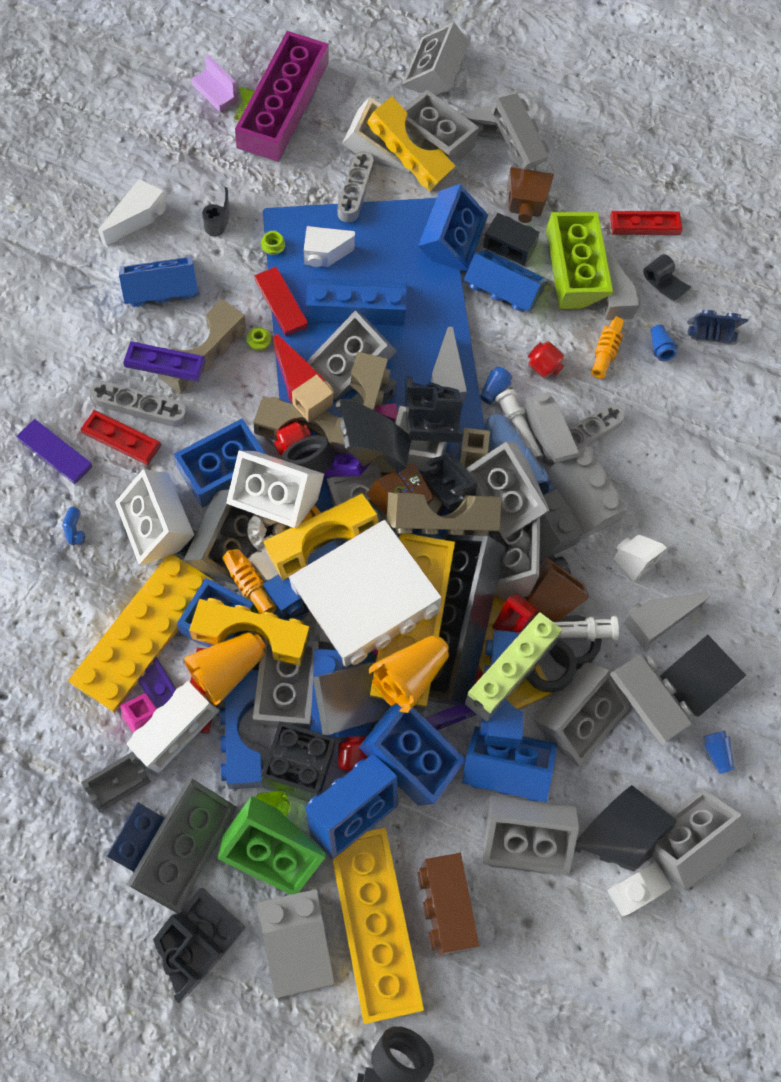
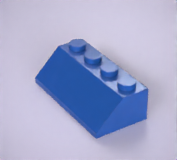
[306,278,406,326]

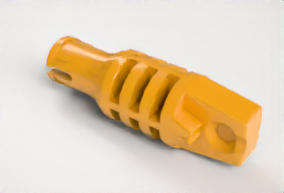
[590,316,624,379]
[223,549,277,614]

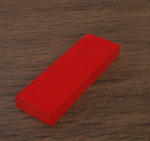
[610,211,683,235]
[254,267,308,336]
[80,410,161,466]

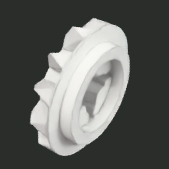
[248,514,288,551]

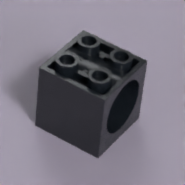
[261,721,335,802]

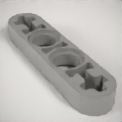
[338,151,374,222]
[90,381,187,427]
[541,404,625,466]

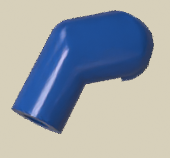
[62,507,85,546]

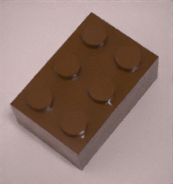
[417,852,479,957]

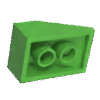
[218,796,326,895]

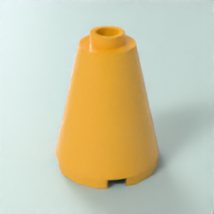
[183,632,266,706]
[369,636,449,713]

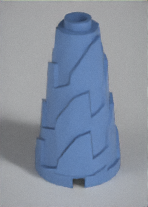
[485,414,553,495]

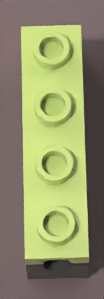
[465,612,562,722]

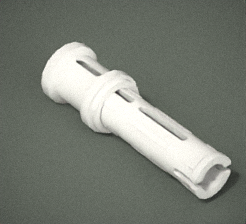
[495,389,544,461]
[553,616,619,641]

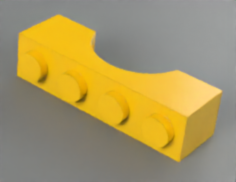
[366,96,455,192]
[264,494,379,580]
[189,598,310,666]

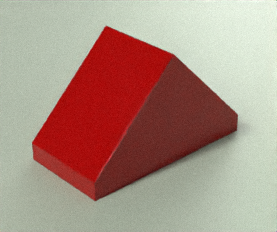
[492,594,538,633]

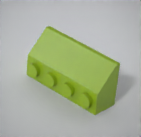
[546,212,613,309]

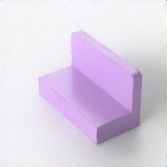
[192,55,238,112]

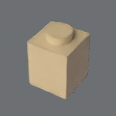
[292,375,334,422]

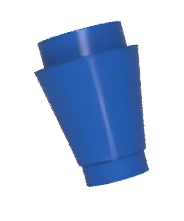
[650,324,678,361]
[480,367,513,405]
[703,730,735,774]

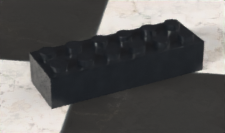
[428,534,505,707]

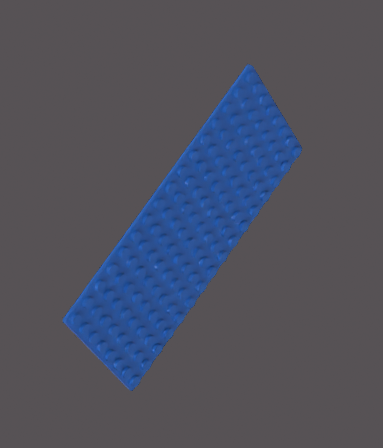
[263,198,491,554]

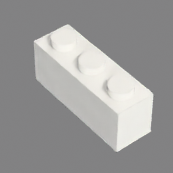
[127,681,219,773]

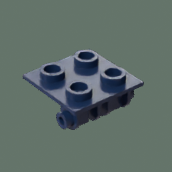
[687,310,749,344]
[106,802,165,873]

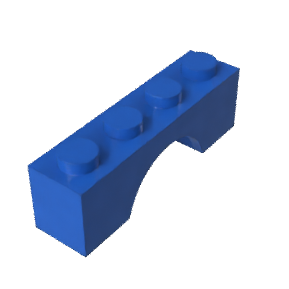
[480,630,524,749]
[220,670,263,789]

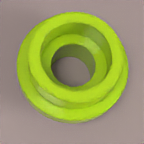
[261,231,285,255]
[246,327,271,351]

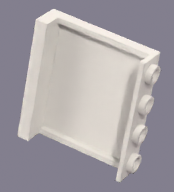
[289,520,441,667]

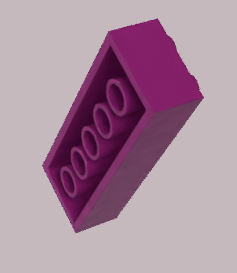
[235,31,329,162]

